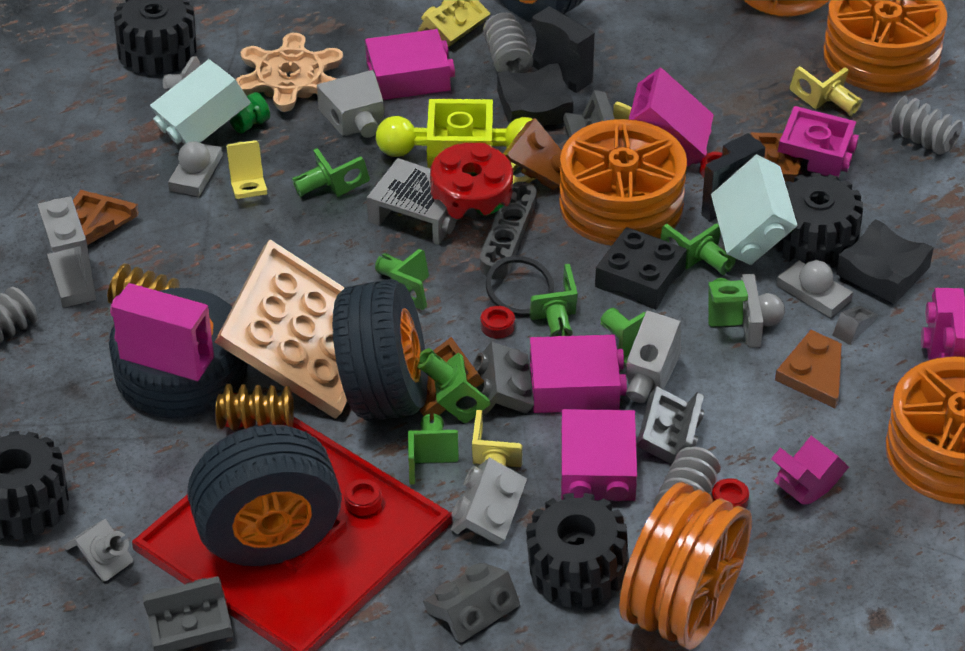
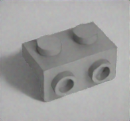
[451,457,527,545]

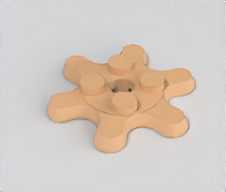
[236,33,343,112]

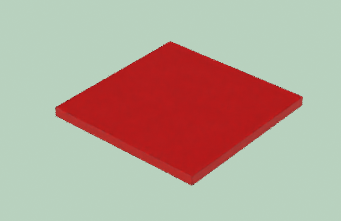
[132,417,453,651]

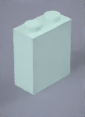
[150,59,251,145]
[711,154,798,265]

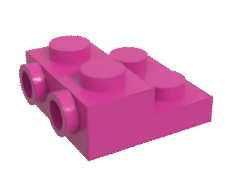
[778,106,859,178]
[921,288,965,360]

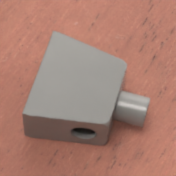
[317,70,384,138]
[626,310,681,403]

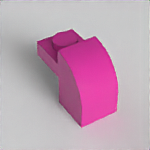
[771,435,849,504]

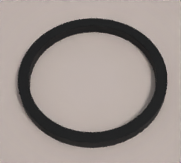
[486,256,554,316]

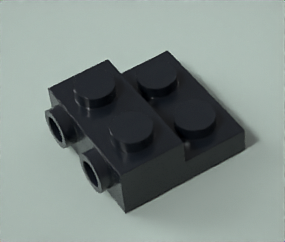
[701,133,765,222]

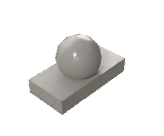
[168,141,223,196]
[777,260,853,318]
[741,274,785,348]

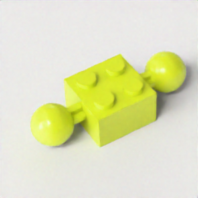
[376,99,532,168]

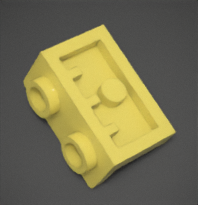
[418,0,491,47]

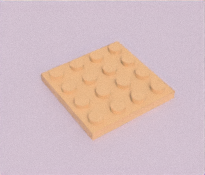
[214,240,347,419]

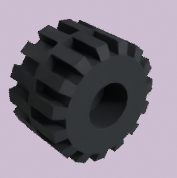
[114,0,197,75]
[774,173,863,268]
[0,431,69,539]
[526,493,629,608]

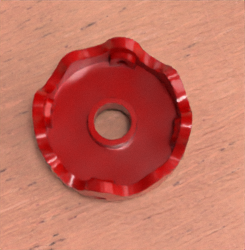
[430,143,513,219]

